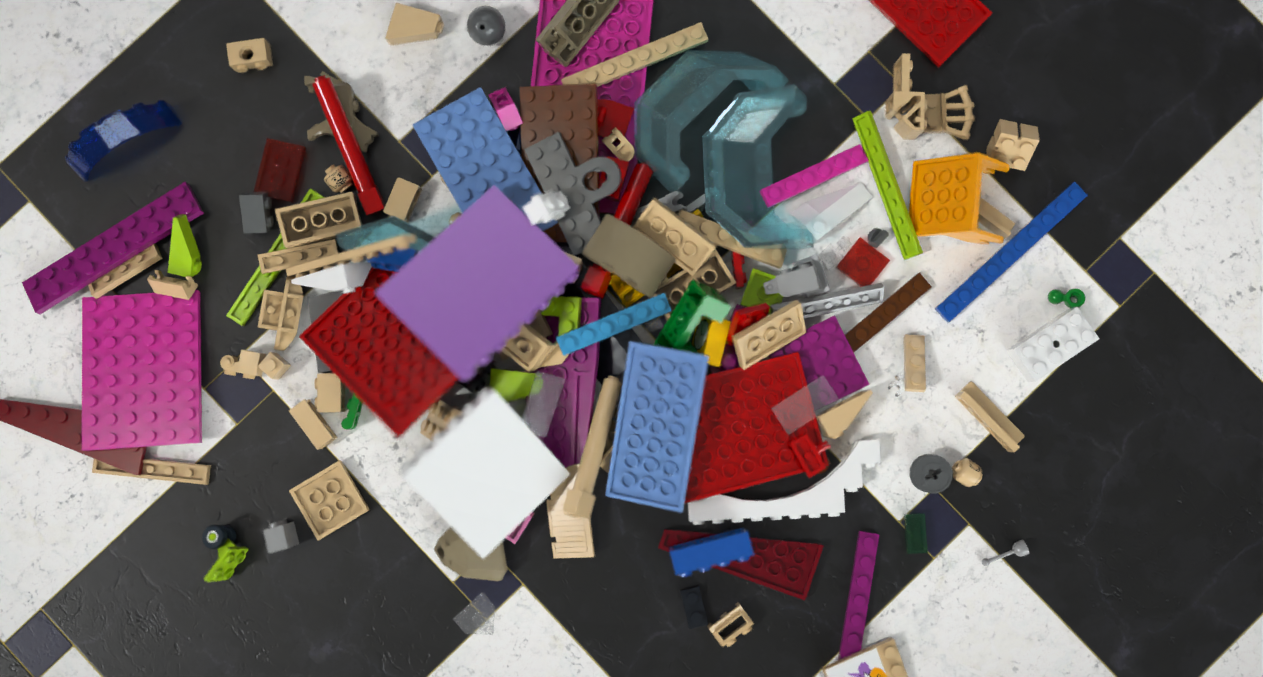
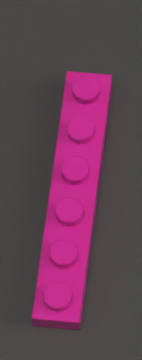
[759,144,869,208]

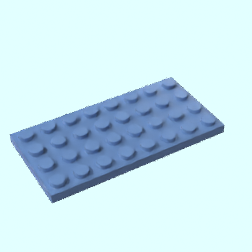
[412,87,558,232]
[605,341,709,512]

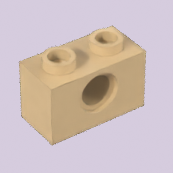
[226,38,273,73]

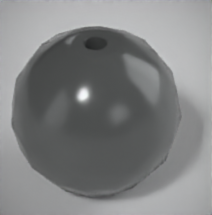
[467,6,505,46]

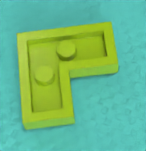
[541,296,582,336]

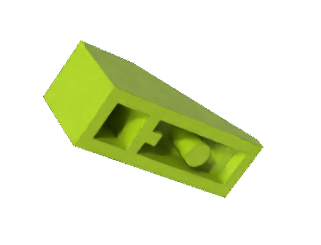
[168,214,202,277]

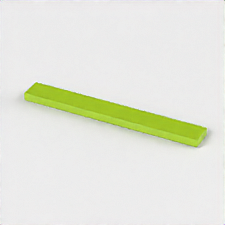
[853,111,923,260]
[226,188,325,326]

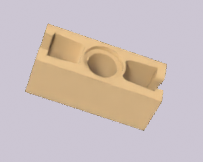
[289,399,338,450]

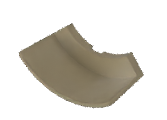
[582,214,675,298]

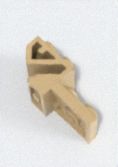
[885,53,928,140]

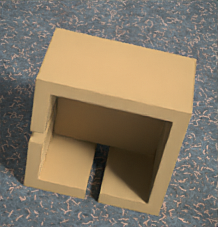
[986,119,1040,171]

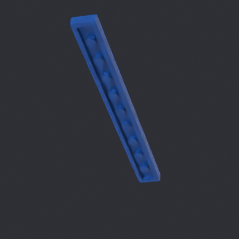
[935,182,1088,323]

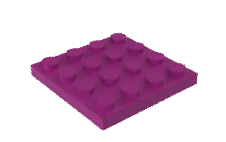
[768,315,870,411]

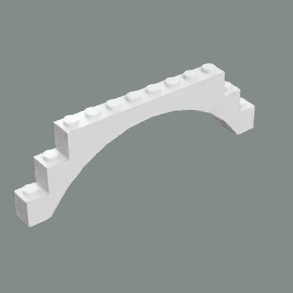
[687,439,881,525]

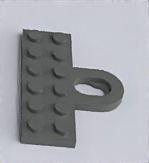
[524,132,621,256]

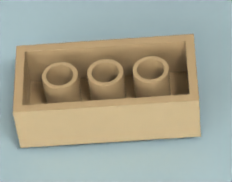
[275,192,364,249]
[653,250,736,321]

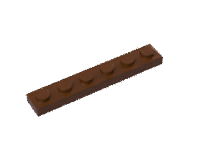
[845,272,932,353]

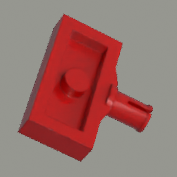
[789,433,830,478]

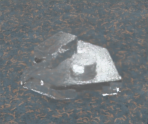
[453,592,495,635]

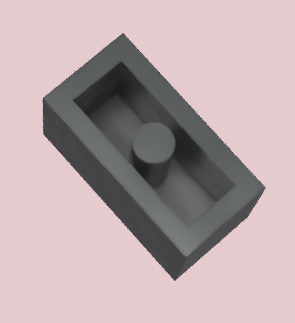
[239,192,274,233]

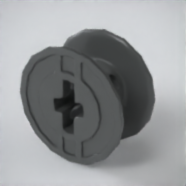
[909,454,953,494]

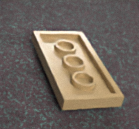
[632,197,717,276]
[733,300,806,370]
[420,399,462,441]

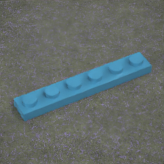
[555,293,672,356]

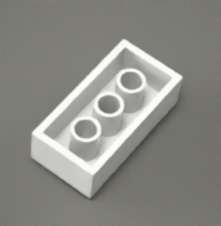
[1006,307,1099,382]

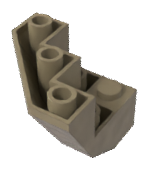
[434,526,507,581]

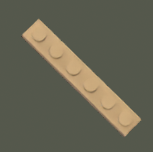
[678,210,787,269]

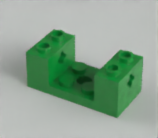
[654,279,732,354]

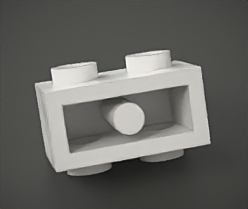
[523,190,570,225]

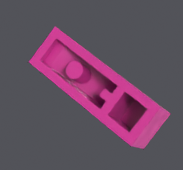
[489,87,523,131]

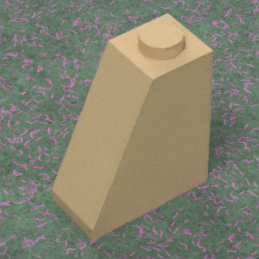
[385,3,444,45]

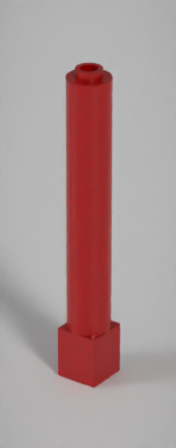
[312,75,386,215]
[581,162,653,299]

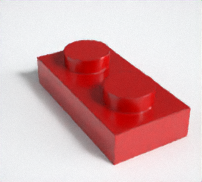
[731,251,747,289]

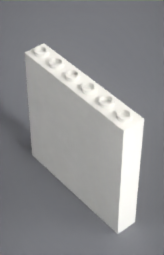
[399,387,570,559]

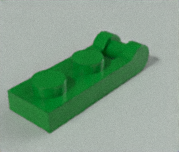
[341,393,363,430]

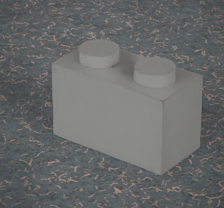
[263,519,299,553]

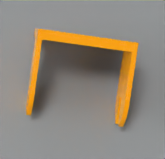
[909,153,1010,245]

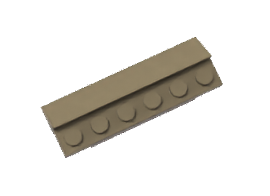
[536,0,620,67]

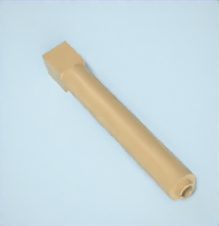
[562,376,622,520]

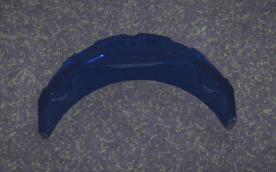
[65,100,183,182]

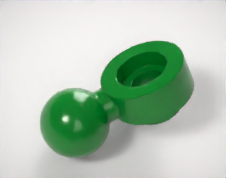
[1048,289,1086,308]

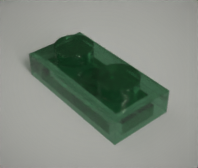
[904,513,928,554]

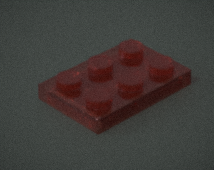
[254,138,306,203]

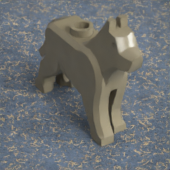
[304,71,379,153]

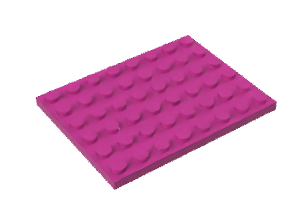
[82,290,202,451]

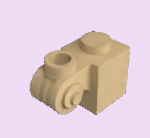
[220,350,266,379]

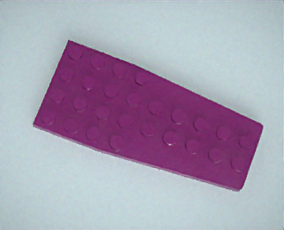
[524,298,601,468]

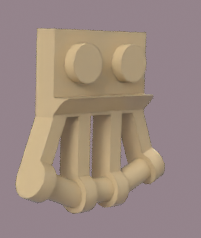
[922,85,975,140]

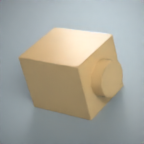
[257,352,291,380]

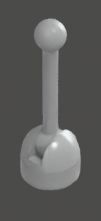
[982,539,1029,566]

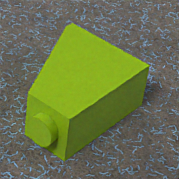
[490,368,543,404]

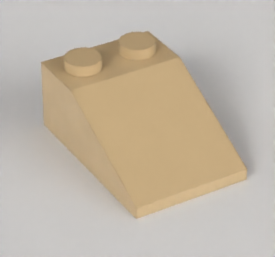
[816,390,873,439]

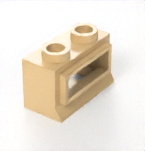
[707,602,754,647]

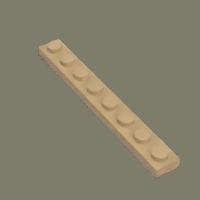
[561,22,709,87]
[286,234,417,278]

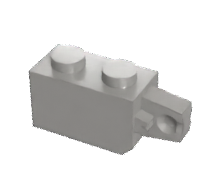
[763,263,821,297]

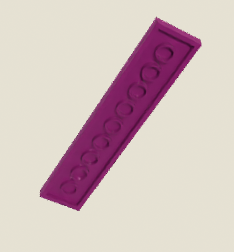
[22,182,204,315]

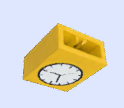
[692,316,731,367]

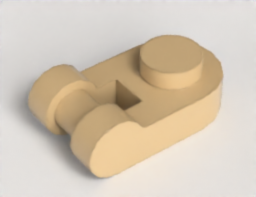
[602,127,635,161]

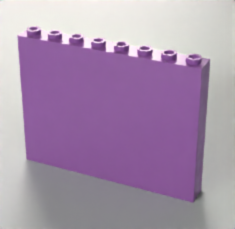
[375,185,579,382]

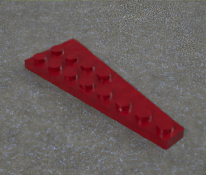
[0,399,147,476]
[658,529,824,600]

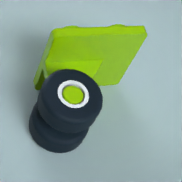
[202,525,249,582]

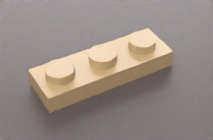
[904,334,926,392]

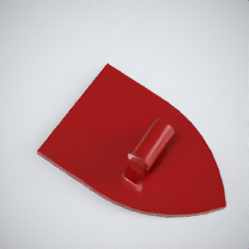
[597,99,634,143]

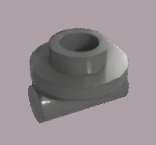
[867,228,889,248]

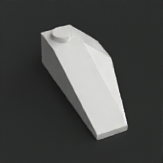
[790,182,872,244]
[291,261,372,294]

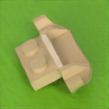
[258,276,303,351]

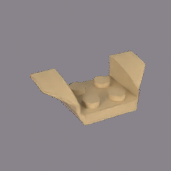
[502,323,570,372]

